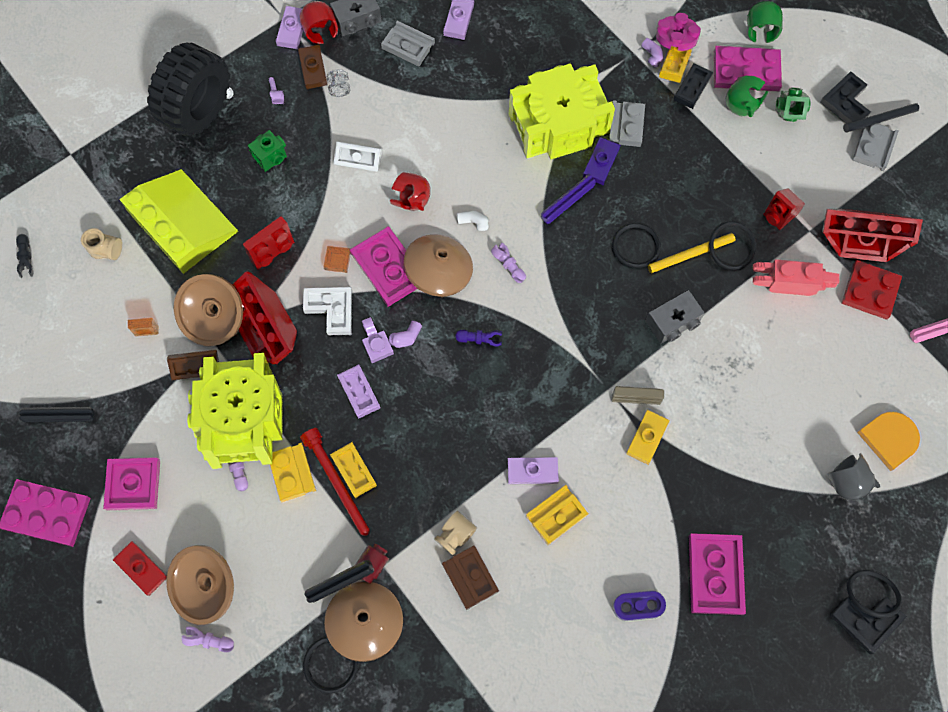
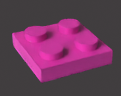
[103,458,160,510]

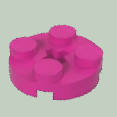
[656,13,701,51]

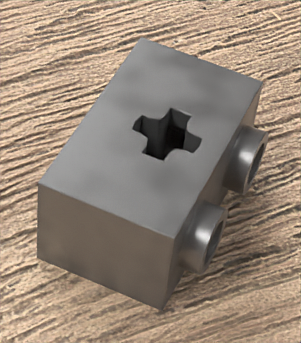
[330,0,382,37]
[645,290,705,344]

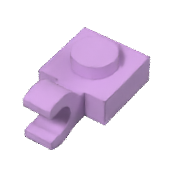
[362,317,394,363]

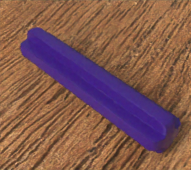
[541,175,596,224]

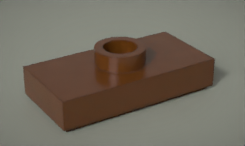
[298,45,328,89]
[167,350,219,380]

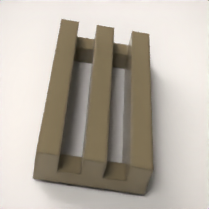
[612,386,664,405]

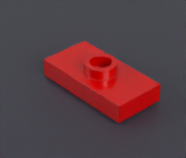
[113,541,167,596]

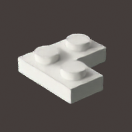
[303,287,352,335]

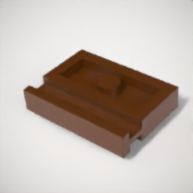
[442,545,499,610]

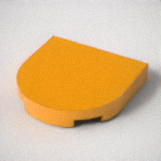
[857,412,920,471]

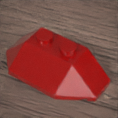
[822,209,923,262]
[232,271,297,364]

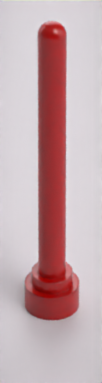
[300,428,369,536]

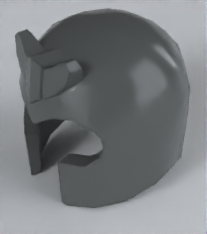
[827,453,880,500]

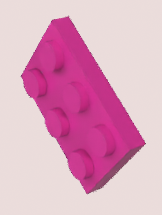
[714,46,782,92]
[350,226,418,307]
[0,479,91,547]
[689,534,746,615]

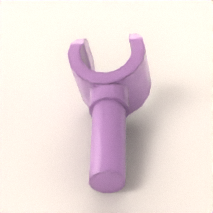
[269,77,284,104]

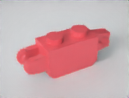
[753,259,839,296]

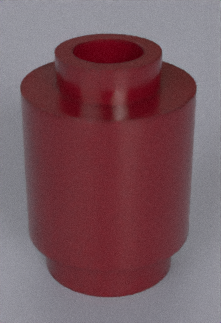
[355,543,389,584]

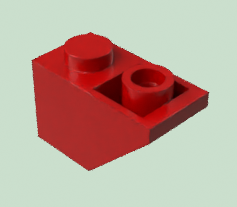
[763,188,805,230]

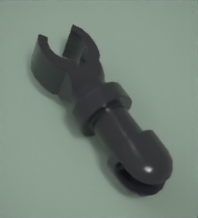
[16,234,34,278]

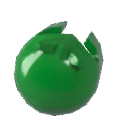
[747,1,783,43]
[725,76,769,117]

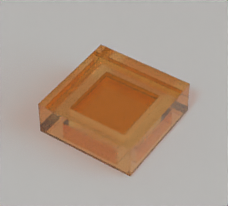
[323,246,351,273]
[128,318,159,337]

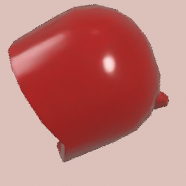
[299,1,338,44]
[390,172,431,211]

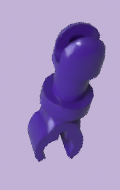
[455,330,503,346]

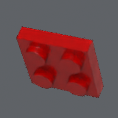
[243,216,294,270]
[841,260,902,320]

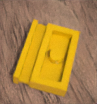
[270,443,316,502]
[526,485,589,545]

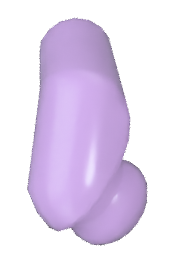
[641,38,664,68]
[389,321,422,348]

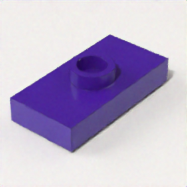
[583,137,621,185]

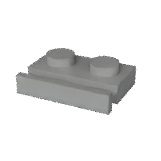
[381,21,435,67]
[609,100,645,147]
[852,124,899,171]

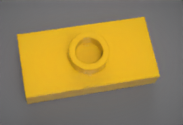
[659,46,692,83]
[626,410,670,465]
[330,442,377,498]

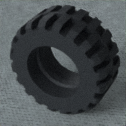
[147,42,230,136]

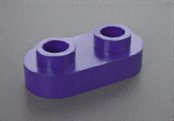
[613,591,666,621]

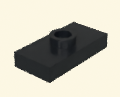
[673,63,713,109]

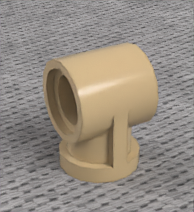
[81,228,122,260]
[434,511,477,556]

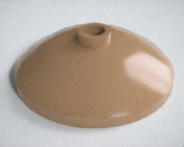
[403,234,473,297]
[174,274,243,346]
[167,545,234,625]
[324,582,403,662]

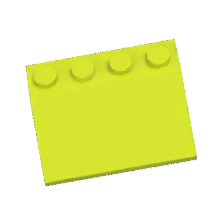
[120,169,238,274]

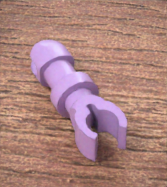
[491,243,526,283]
[229,462,248,491]
[182,626,234,652]

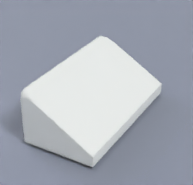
[334,142,383,172]

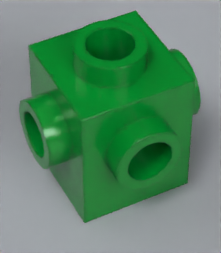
[776,87,811,122]
[247,130,287,172]

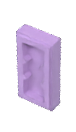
[443,0,474,40]
[276,6,303,49]
[337,365,380,419]
[508,457,559,484]

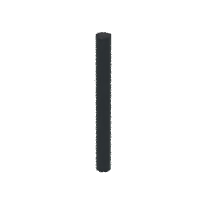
[843,103,919,133]

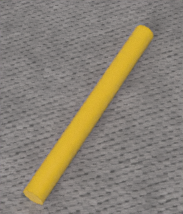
[648,233,735,273]

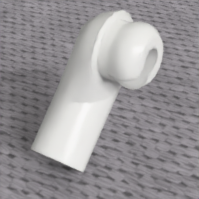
[457,211,489,231]

